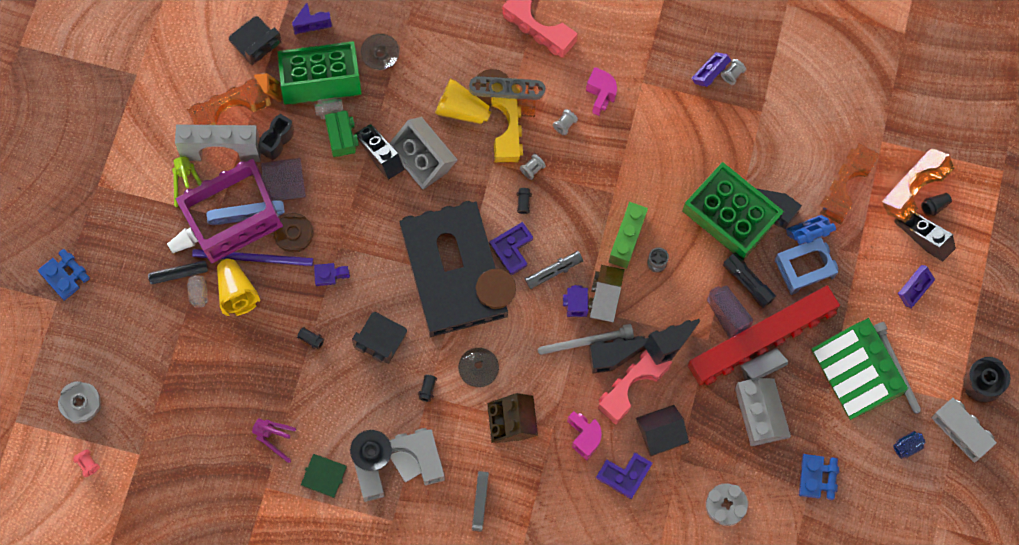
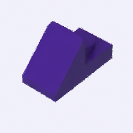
[292,3,332,34]

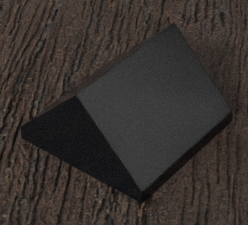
[636,405,689,457]

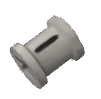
[721,59,746,85]
[553,109,578,135]
[520,154,546,180]

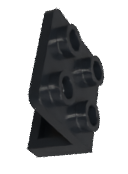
[229,16,282,65]
[352,312,407,364]

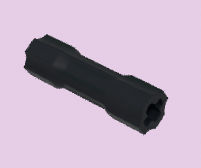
[723,252,776,308]

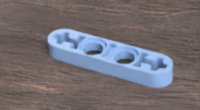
[206,200,285,225]

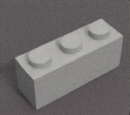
[931,398,997,463]

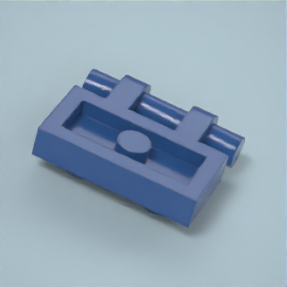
[786,215,836,245]
[37,249,90,301]
[799,454,840,500]

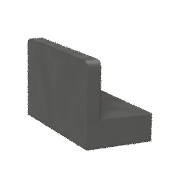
[741,348,788,381]

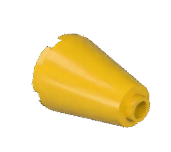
[435,78,492,124]
[217,259,260,316]

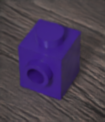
[563,285,588,317]

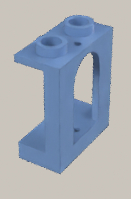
[775,237,838,295]

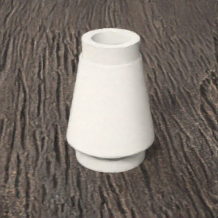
[167,227,198,254]

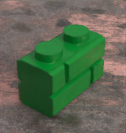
[324,111,359,157]

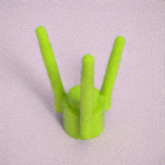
[172,156,202,207]

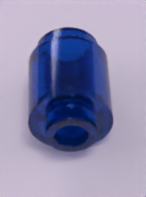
[893,431,926,459]

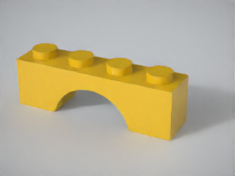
[491,83,523,162]

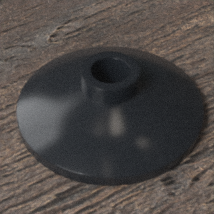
[350,430,392,471]

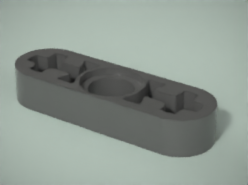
[472,471,489,532]

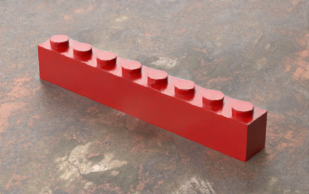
[687,285,840,386]

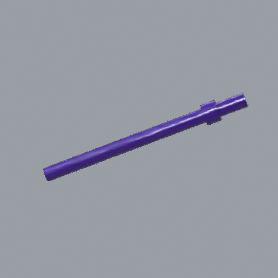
[192,249,313,266]

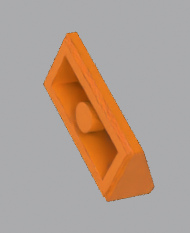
[254,73,282,102]

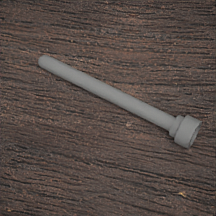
[874,322,921,414]
[537,324,634,355]

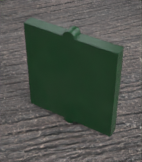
[301,453,347,498]

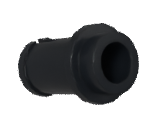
[516,188,532,214]
[297,327,324,349]
[418,375,437,402]

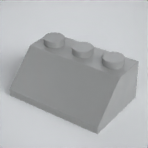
[389,117,458,189]
[735,378,791,447]

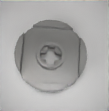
[58,381,101,424]
[705,483,748,526]

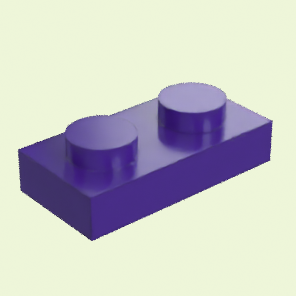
[691,52,731,87]
[898,265,935,308]

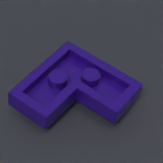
[489,222,533,275]
[596,453,653,500]

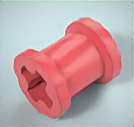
[73,449,100,477]

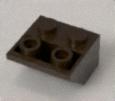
[487,393,538,443]

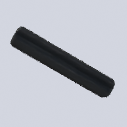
[148,261,208,284]

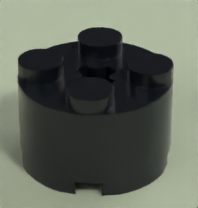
[963,357,1010,402]

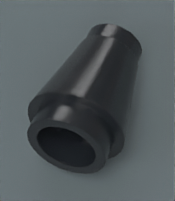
[921,193,952,216]

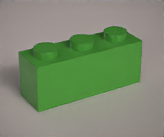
[609,202,648,269]

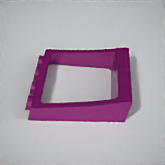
[175,158,283,263]

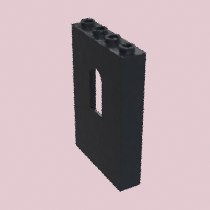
[399,201,508,337]

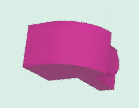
[586,67,617,116]
[567,411,602,460]

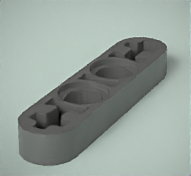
[469,76,546,100]

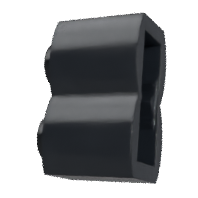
[259,114,294,160]

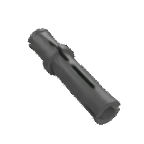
[525,250,583,289]

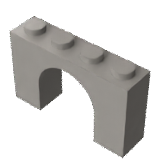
[175,124,261,162]
[355,428,445,502]

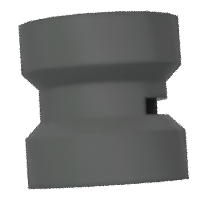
[647,247,669,273]

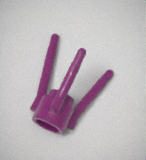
[252,418,296,463]

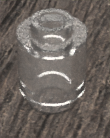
[315,97,343,119]
[187,276,209,307]

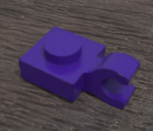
[314,263,350,286]

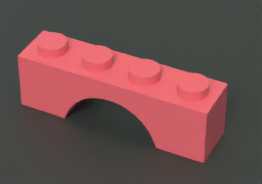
[502,0,578,58]
[598,350,672,425]

